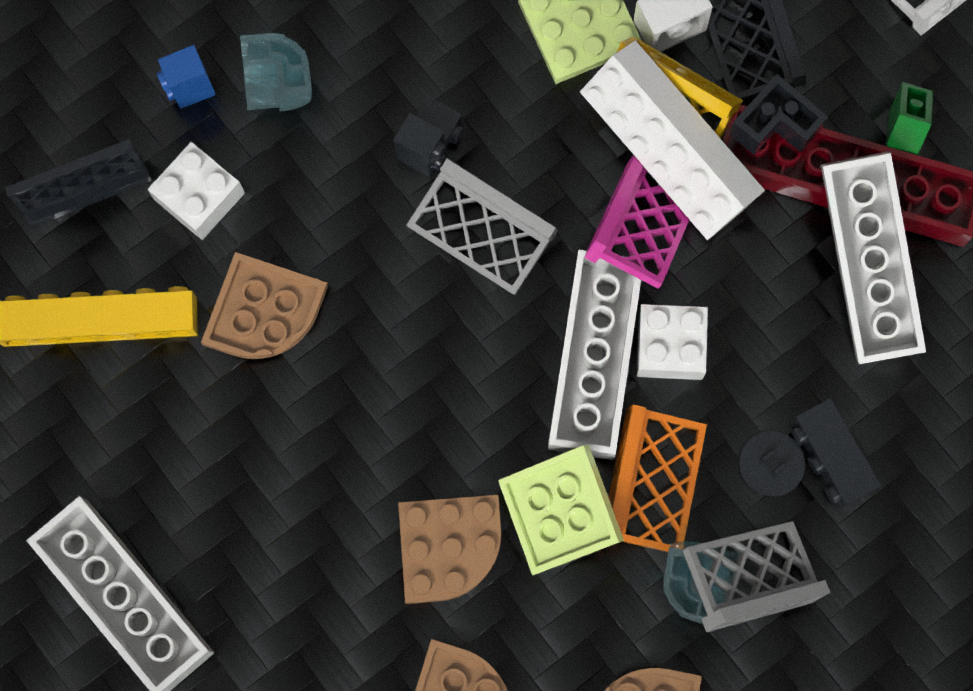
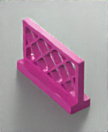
[584,154,689,289]

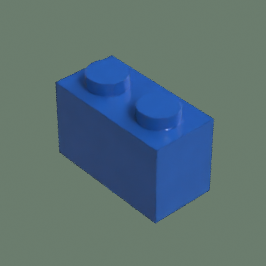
[156,45,216,109]

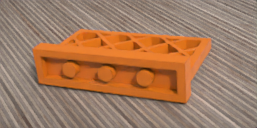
[608,404,707,555]

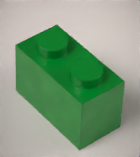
[886,82,933,155]

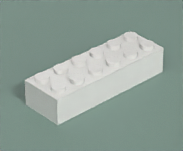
[580,40,765,240]
[821,152,926,364]
[548,250,644,460]
[26,496,215,691]

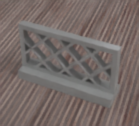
[406,159,558,295]
[683,521,831,632]

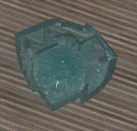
[240,33,312,111]
[664,541,740,628]

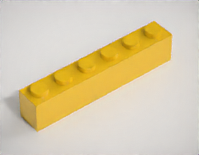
[0,287,198,347]

